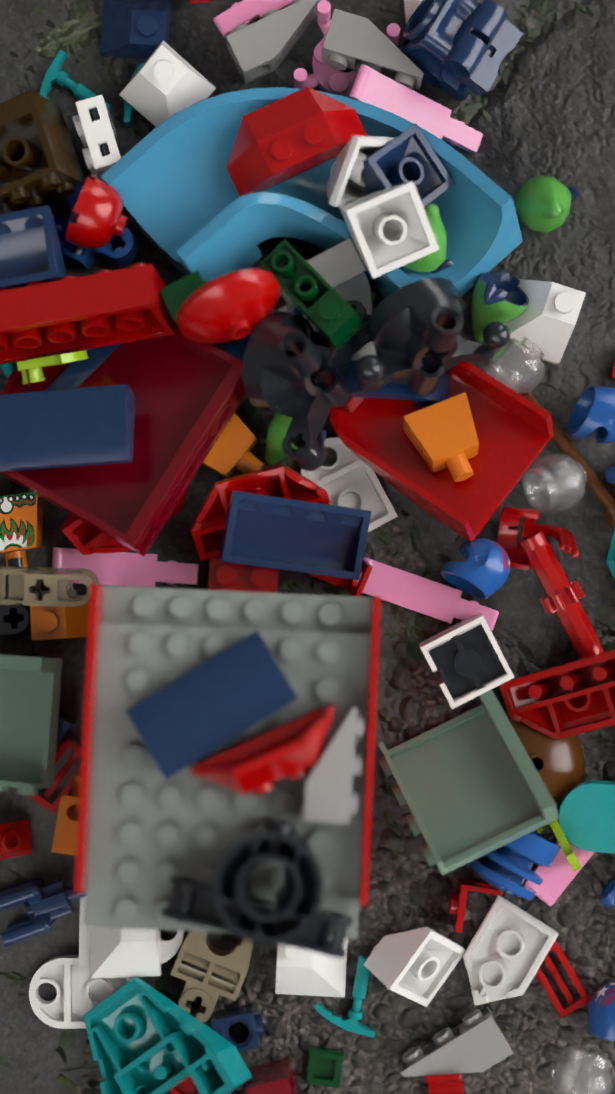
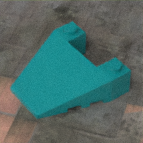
[83,977,253,1094]

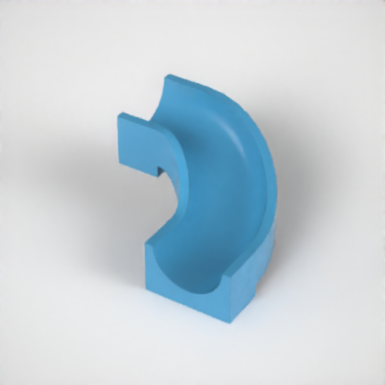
[100,87,523,298]

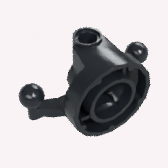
[355,277,510,396]

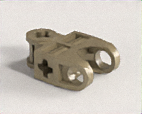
[0,566,99,606]
[170,931,253,1023]

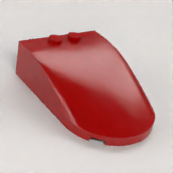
[329,354,554,543]

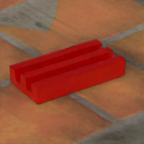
[28,736,82,814]
[536,940,590,1018]

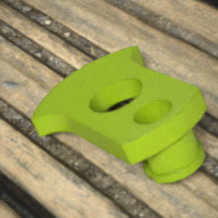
[17,350,88,384]
[536,820,582,872]

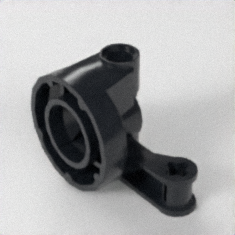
[242,300,371,471]
[161,817,354,958]

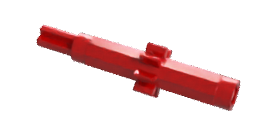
[519,530,604,658]

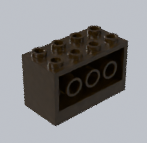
[0,89,85,214]

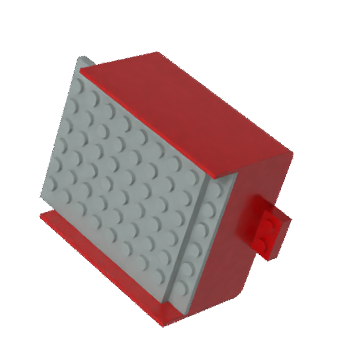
[74,558,381,939]

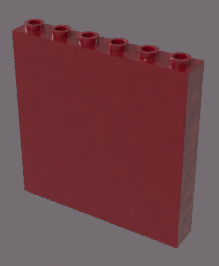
[0,276,246,556]

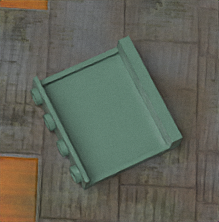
[0,653,63,795]
[378,689,559,875]

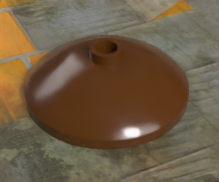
[507,715,584,808]

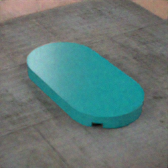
[558,780,615,853]

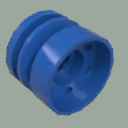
[467,831,561,901]

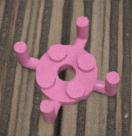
[294,0,400,98]

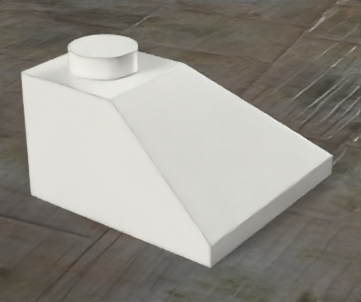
[119,41,216,127]
[326,136,396,207]
[339,181,439,278]
[504,279,586,365]
[90,927,161,979]
[364,927,466,1007]
[275,938,348,997]

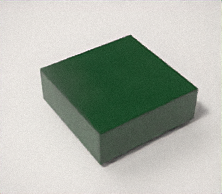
[305,1045,344,1088]

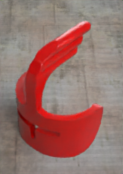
[497,506,579,570]

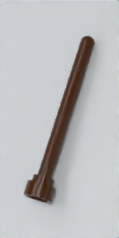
[522,391,615,531]

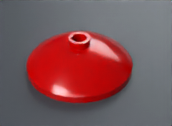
[177,269,281,344]

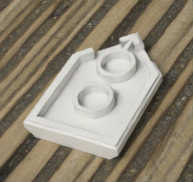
[463,895,559,1006]

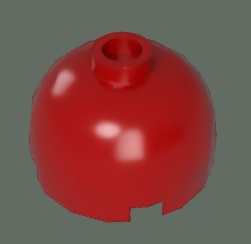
[65,175,128,249]

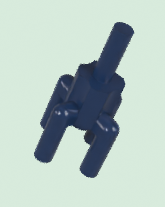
[0,878,86,946]

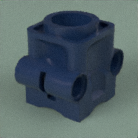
[399,0,523,101]

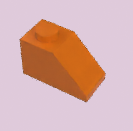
[30,602,89,640]

